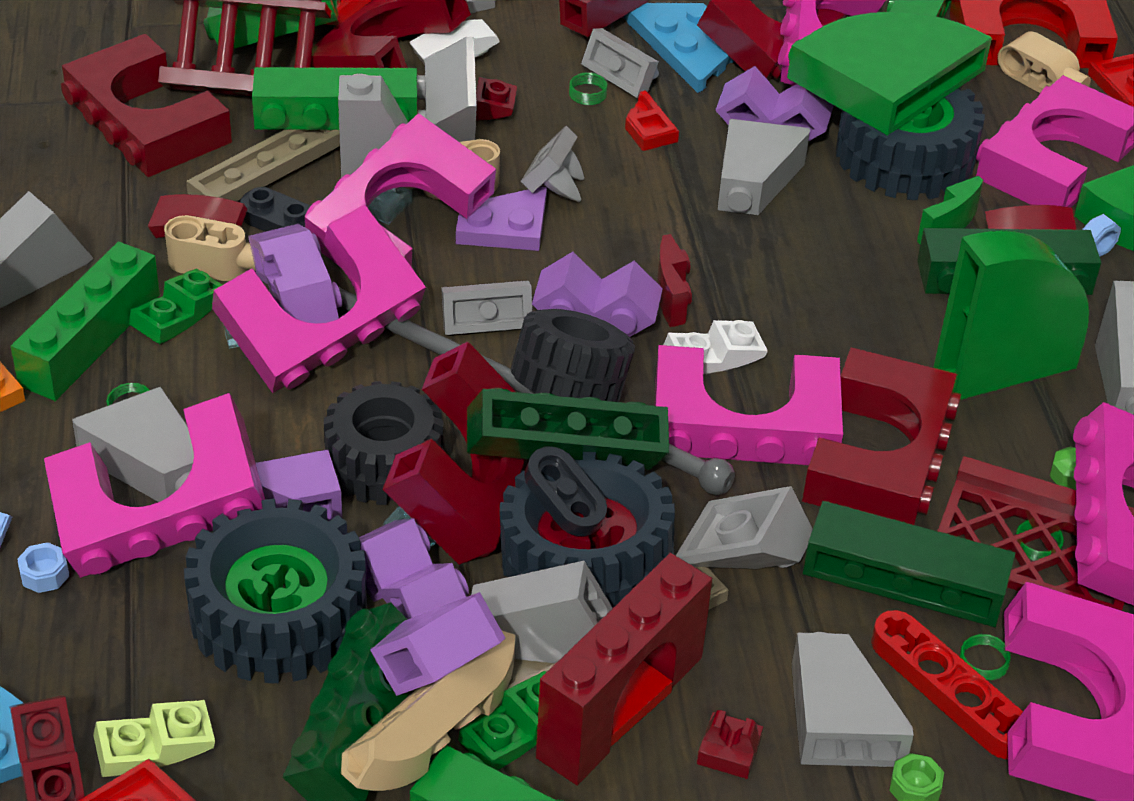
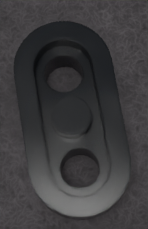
[240,187,310,232]
[524,447,607,537]

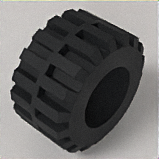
[511,309,635,402]
[324,381,443,505]

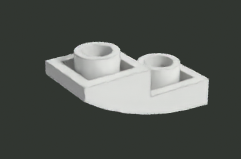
[409,19,500,65]
[664,320,768,374]

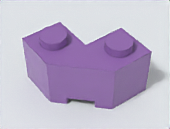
[715,66,834,141]
[248,224,342,323]
[532,252,663,337]
[359,518,469,619]

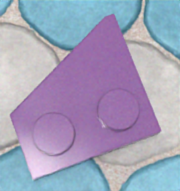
[456,187,547,251]

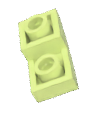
[93,700,215,777]

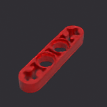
[871,610,1023,759]

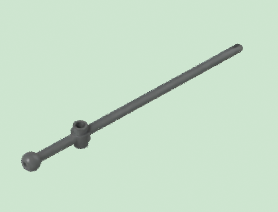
[338,287,735,495]

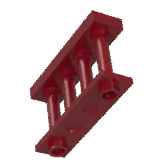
[158,0,332,97]

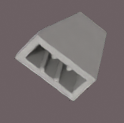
[338,74,408,178]
[718,119,810,215]
[0,191,93,308]
[1095,281,1134,415]
[72,387,194,502]
[471,561,613,663]
[792,632,914,767]

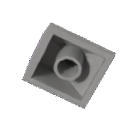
[676,486,813,569]

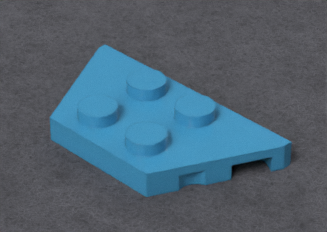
[622,3,734,93]

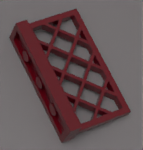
[938,456,1134,611]

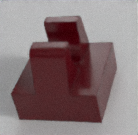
[697,710,763,779]

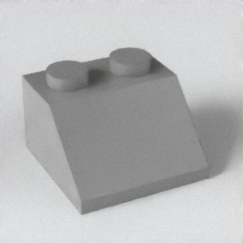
[417,37,477,142]

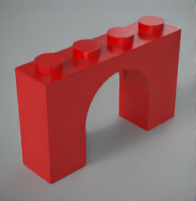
[949,0,1118,68]

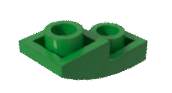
[917,176,984,244]
[129,269,222,344]
[458,671,546,770]

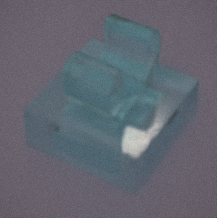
[368,187,412,225]

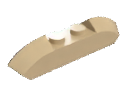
[341,631,515,791]

